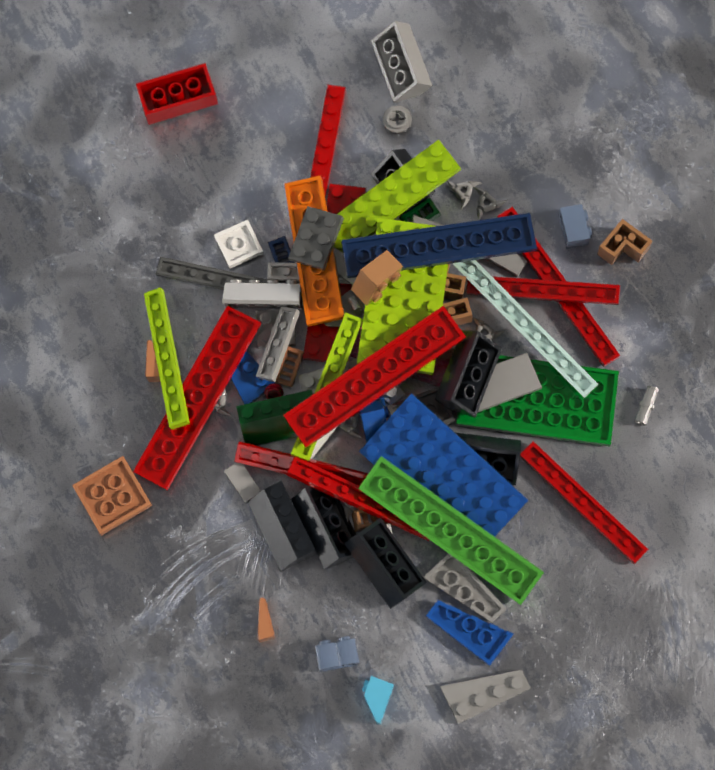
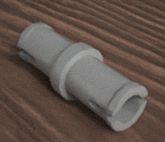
[635,386,659,426]

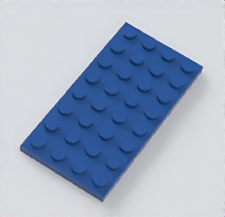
[359,393,528,536]

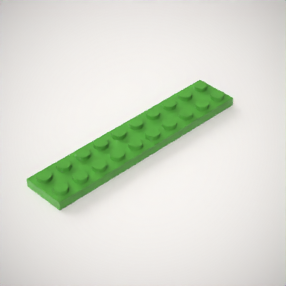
[358,456,544,605]

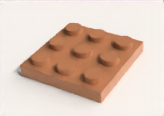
[72,456,152,536]

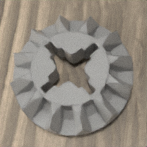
[383,106,412,134]

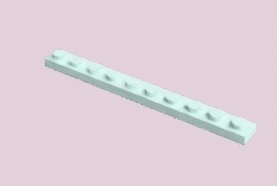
[452,260,598,398]

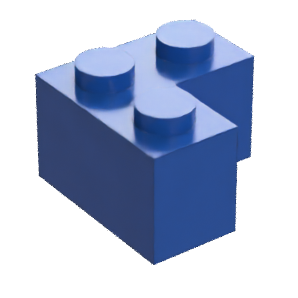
[359,397,389,442]

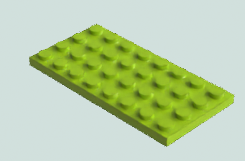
[357,218,448,375]

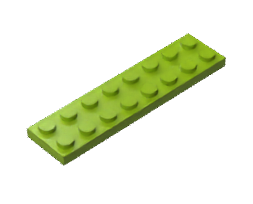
[334,140,461,253]

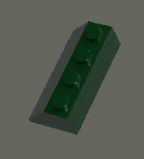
[236,389,313,446]

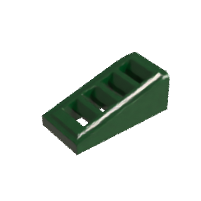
[399,198,441,222]

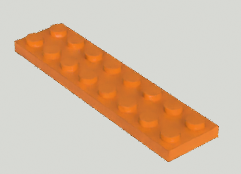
[284,176,344,327]

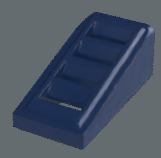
[268,236,295,263]

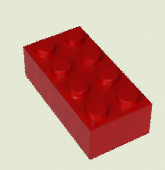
[136,63,218,125]

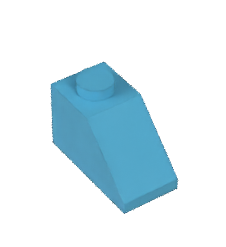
[362,676,394,725]

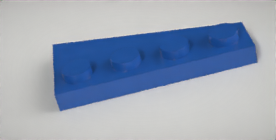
[231,351,275,404]
[426,600,514,666]

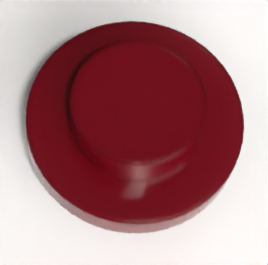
[264,383,284,399]

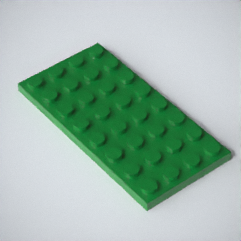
[456,355,619,447]

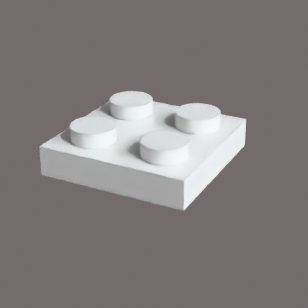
[214,220,264,268]

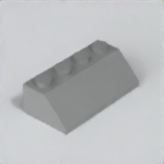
[371,21,432,103]
[222,280,302,309]

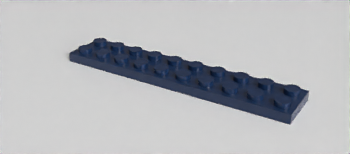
[341,213,537,278]

